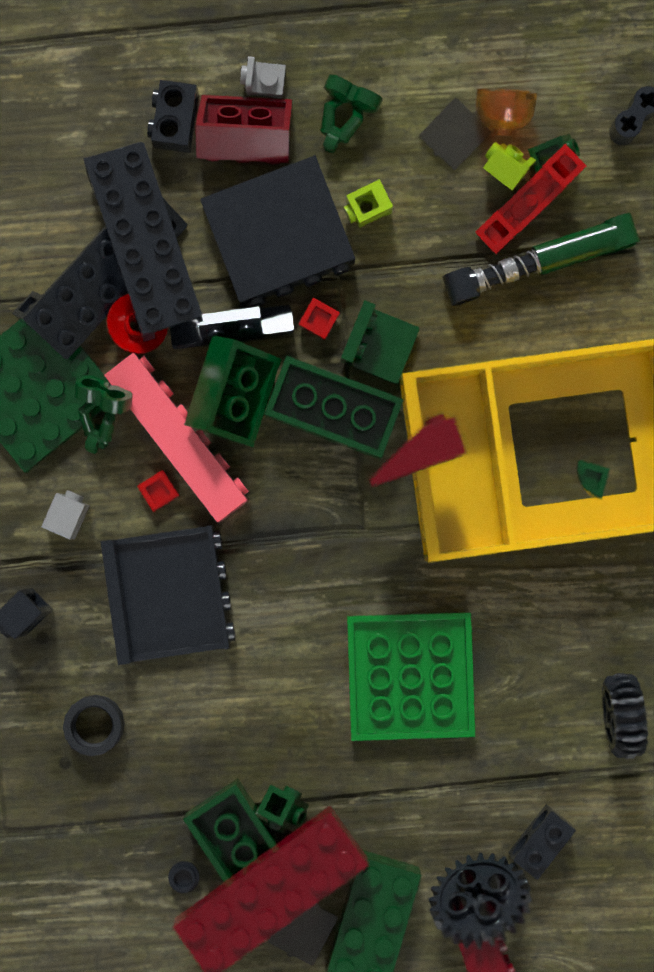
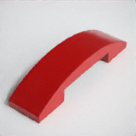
[475,144,587,254]

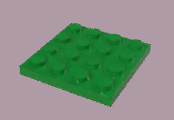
[347,612,475,741]

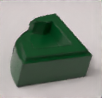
[576,460,610,499]

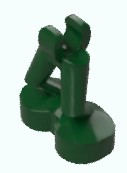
[320,74,383,153]
[74,375,133,454]

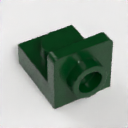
[528,134,580,173]

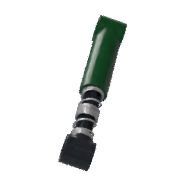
[442,213,641,306]

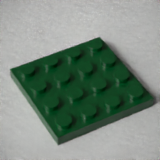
[0,321,112,473]

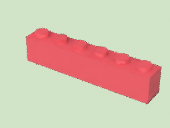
[104,352,249,523]

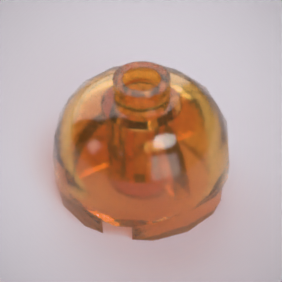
[475,88,538,136]

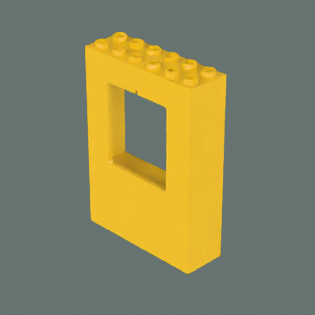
[399,339,654,562]

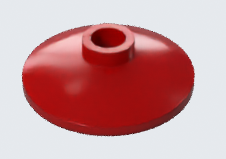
[107,294,168,354]

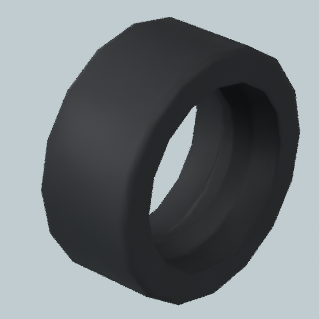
[63,695,125,756]

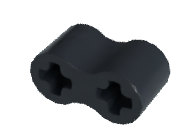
[609,86,654,145]

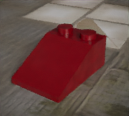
[369,413,467,488]

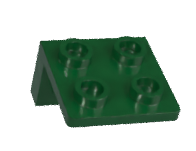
[341,300,419,384]

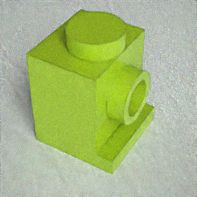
[483,142,536,190]
[343,179,393,228]

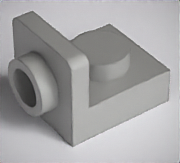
[240,56,286,99]

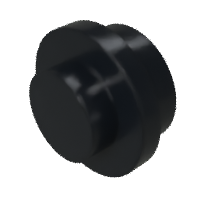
[168,861,200,893]

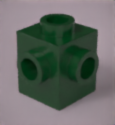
[256,784,309,834]

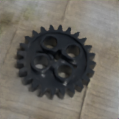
[429,853,532,949]

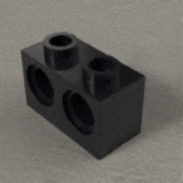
[147,80,199,153]
[0,588,54,639]
[508,804,576,880]

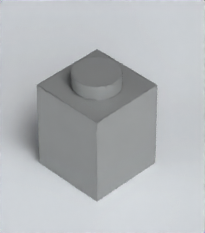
[42,490,89,539]

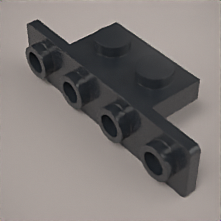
[170,305,294,349]

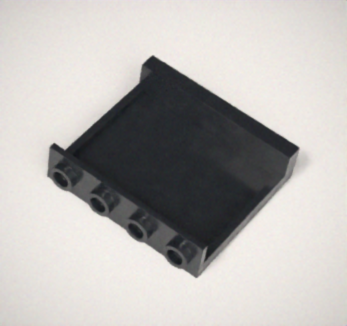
[200,155,355,308]
[100,525,236,665]

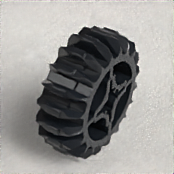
[601,673,648,759]

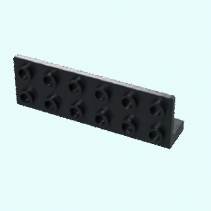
[83,142,202,342]
[12,198,188,359]

